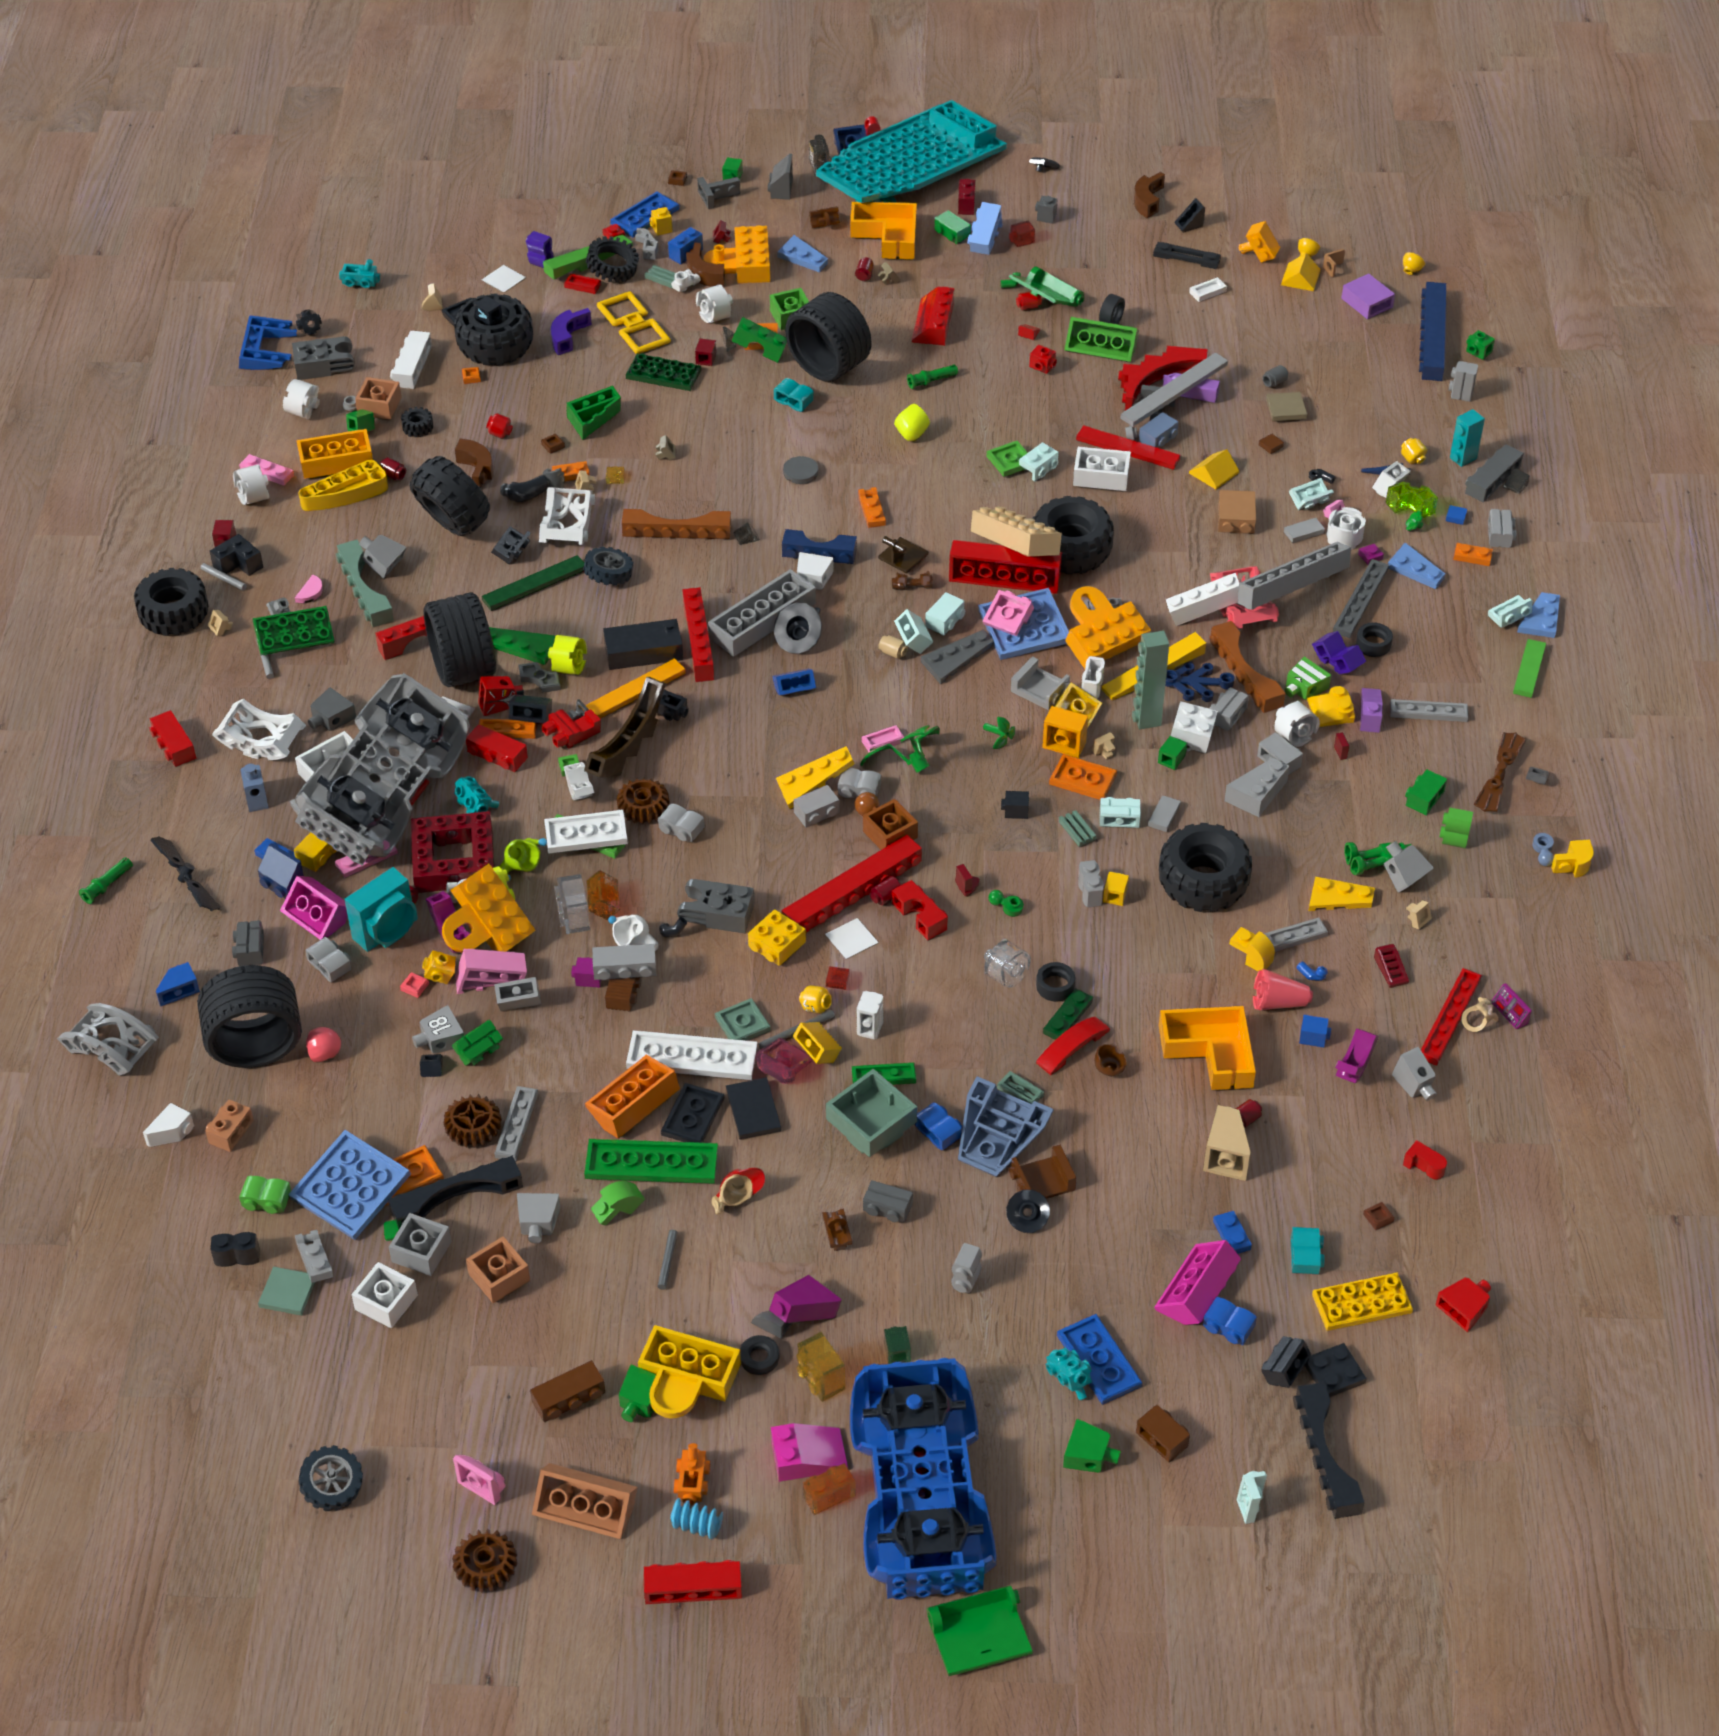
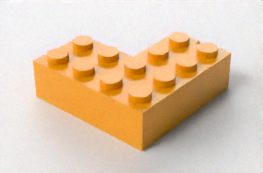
[850,202,917,260]
[1158,1006,1256,1090]

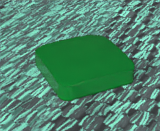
[384,1220,399,1241]

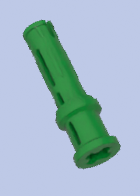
[907,364,958,389]
[79,857,133,904]

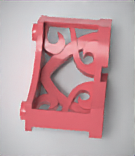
[1210,566,1279,629]

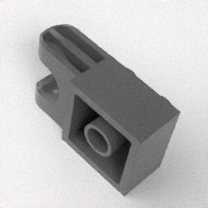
[292,337,355,380]
[677,879,755,934]

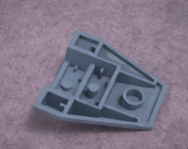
[958,1076,1054,1177]

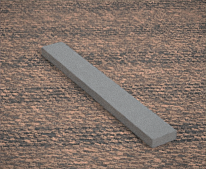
[1120,352,1228,427]

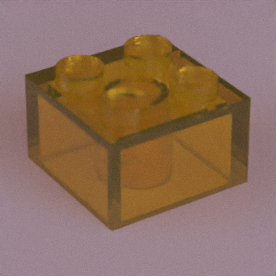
[796,1332,845,1402]

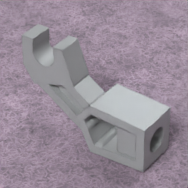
[635,228,659,260]

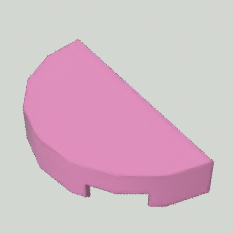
[295,575,323,603]

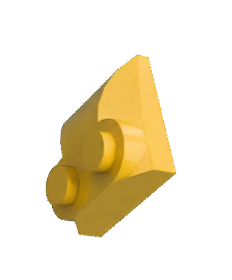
[1055,682,1102,729]
[1307,686,1355,727]

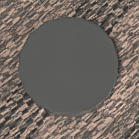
[783,456,818,484]

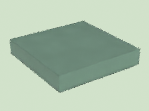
[715,998,771,1041]
[258,1267,315,1316]

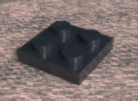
[1305,1343,1367,1397]

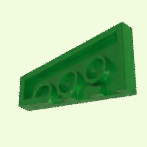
[489,627,556,665]

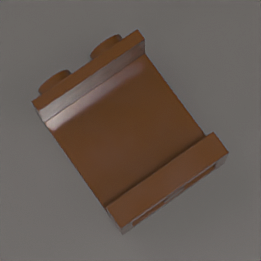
[1009,1144,1076,1199]

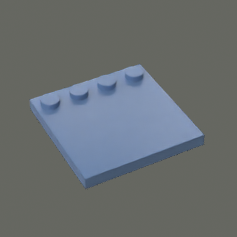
[978,588,1069,660]
[288,1130,411,1240]

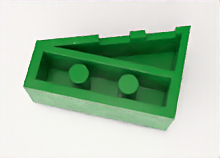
[566,386,621,440]

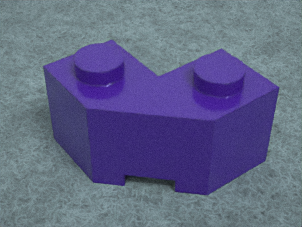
[1312,631,1366,674]

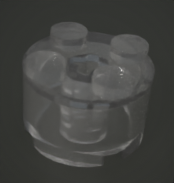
[984,939,1031,988]

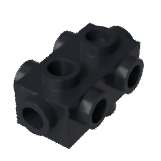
[657,689,689,721]

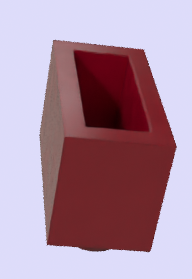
[958,179,976,215]

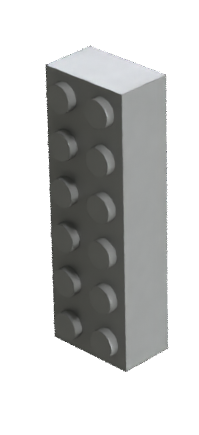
[708,569,816,657]

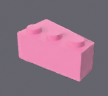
[455,949,527,994]

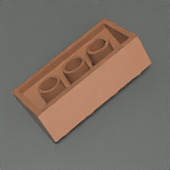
[532,1463,638,1539]

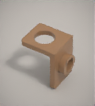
[1323,249,1345,277]

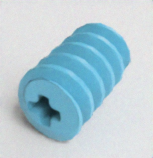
[671,1498,723,1540]

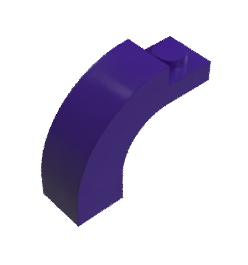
[551,308,592,355]

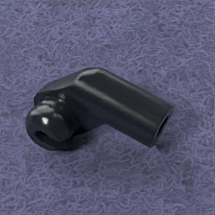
[1309,469,1336,484]
[659,917,687,937]

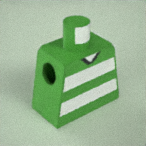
[1285,656,1331,700]

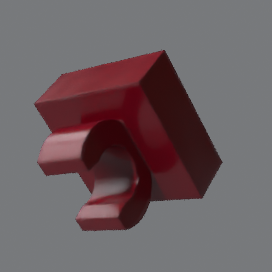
[713,220,731,244]

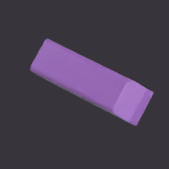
[1163,373,1220,403]

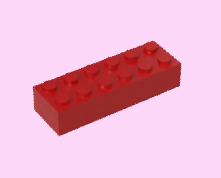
[949,540,1062,594]

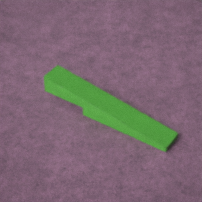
[543,235,633,280]

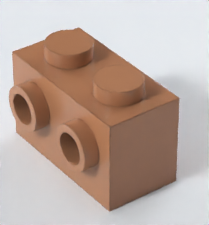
[205,1100,254,1152]

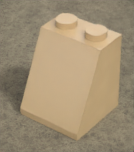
[1203,1105,1251,1181]

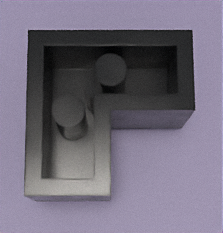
[209,534,264,576]

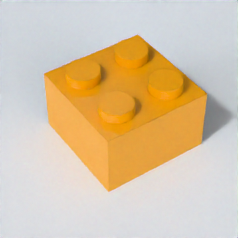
[1042,706,1088,758]

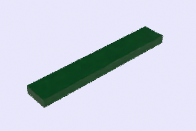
[482,555,584,611]

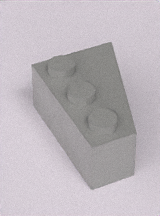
[1225,758,1290,817]

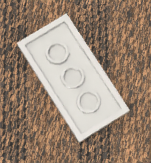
[544,810,628,853]

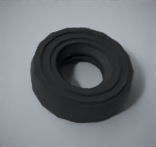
[740,1335,780,1375]

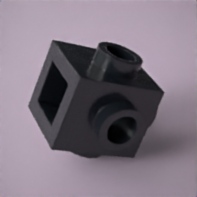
[296,309,322,335]

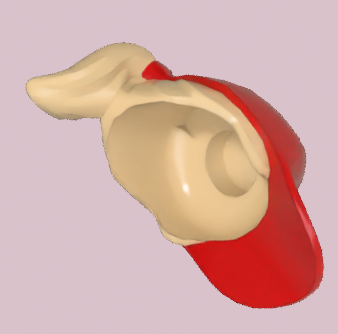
[712,1167,765,1215]

